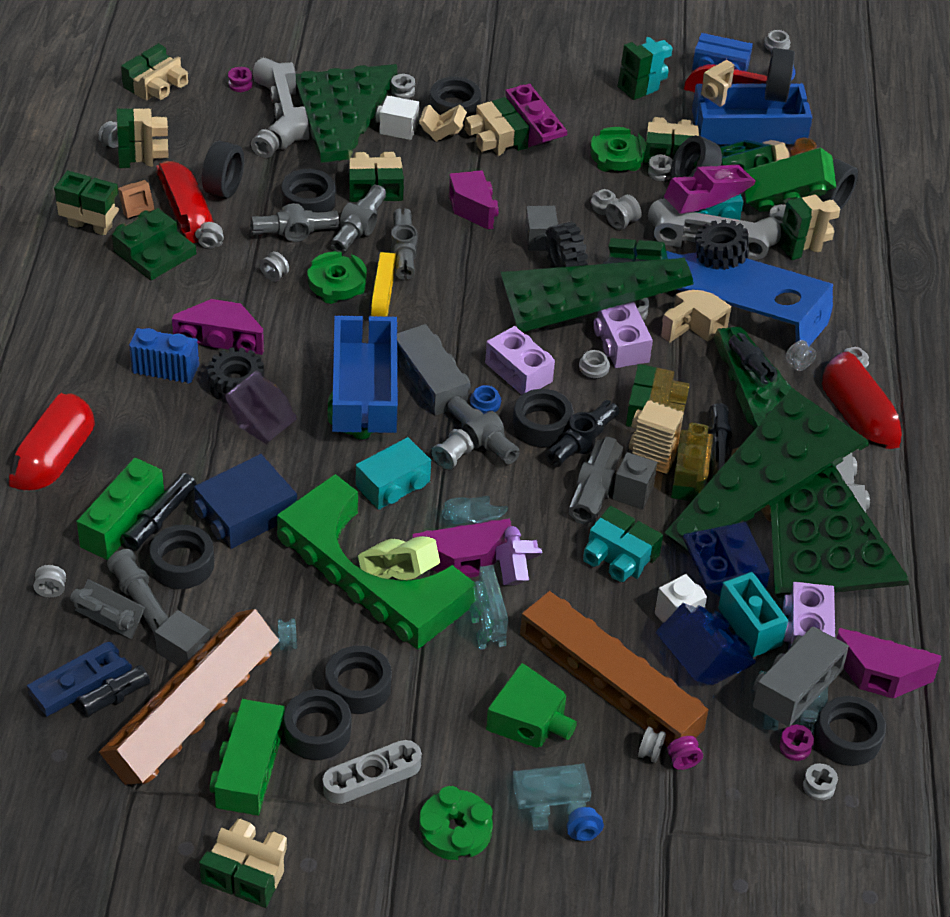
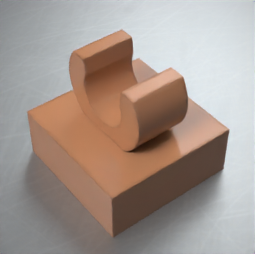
[118,180,154,218]

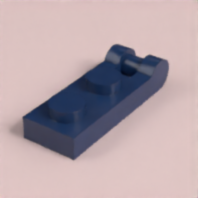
[27,642,132,717]

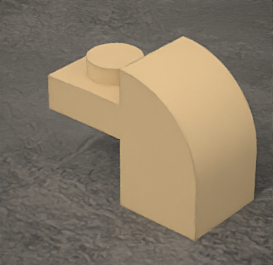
[661,290,731,343]

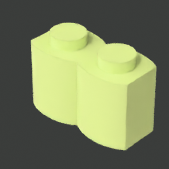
[358,536,440,580]

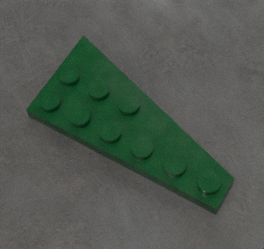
[501,258,694,332]
[713,327,795,429]
[665,388,869,556]

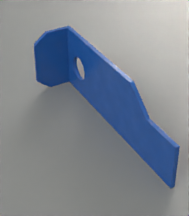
[666,251,833,351]

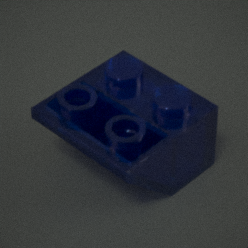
[683,522,770,596]
[656,603,756,685]

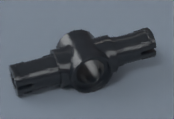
[545,399,619,467]

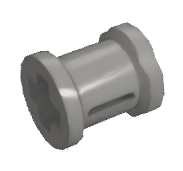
[432,429,474,470]

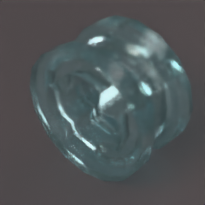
[277,618,297,650]

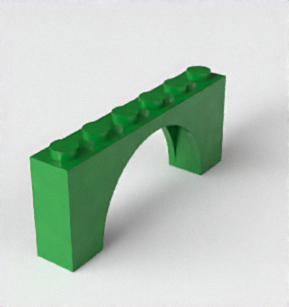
[277,474,477,650]

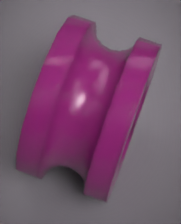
[228,67,253,92]
[779,724,814,761]
[667,736,703,770]

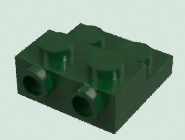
[698,140,774,170]
[112,208,197,281]

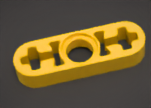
[371,252,396,317]

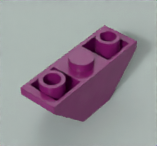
[505,84,567,148]
[172,299,264,355]
[412,518,511,578]
[837,628,942,699]

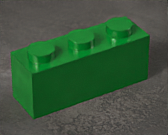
[745,147,836,211]
[76,458,164,560]
[210,699,284,816]

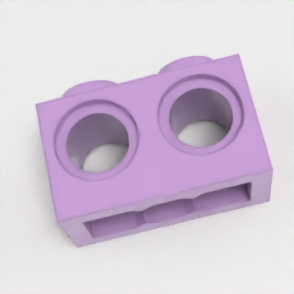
[593,301,653,368]
[485,326,555,395]
[783,582,835,651]

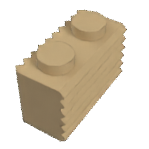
[629,400,684,474]

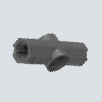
[569,437,623,525]

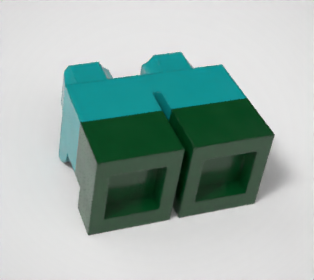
[617,37,673,100]
[583,505,663,583]

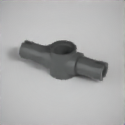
[331,185,386,254]
[250,203,339,242]
[391,208,417,279]
[448,396,519,464]

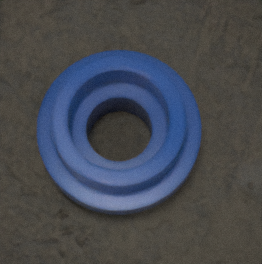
[470,385,501,413]
[566,807,604,841]

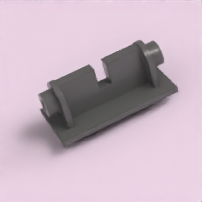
[70,579,145,639]

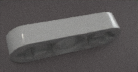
[323,740,422,804]

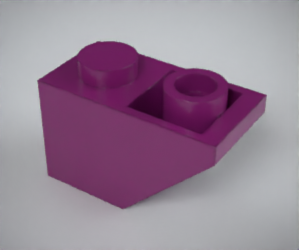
[449,170,499,229]

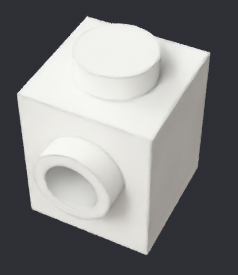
[376,96,419,140]
[655,574,707,636]

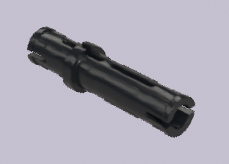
[707,403,732,480]
[121,473,197,551]

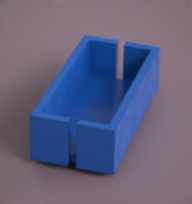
[692,84,813,144]
[332,316,398,433]

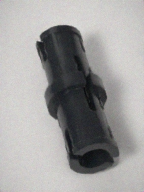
[728,332,778,385]
[77,665,150,717]

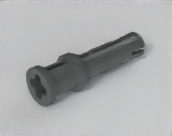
[107,549,169,636]

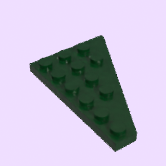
[296,64,397,163]
[765,413,909,598]

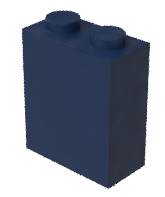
[193,454,297,549]

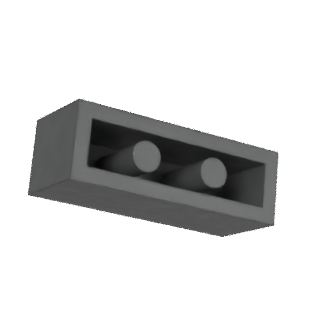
[397,324,471,416]
[753,626,849,727]

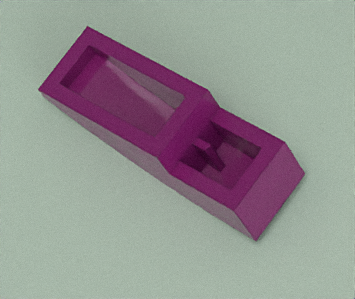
[664,165,755,213]

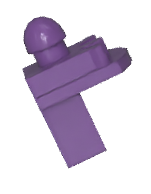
[496,526,542,585]

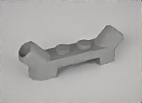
[253,58,309,150]
[648,199,781,260]

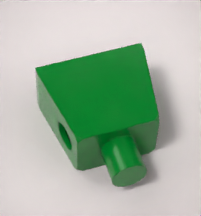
[486,663,577,748]

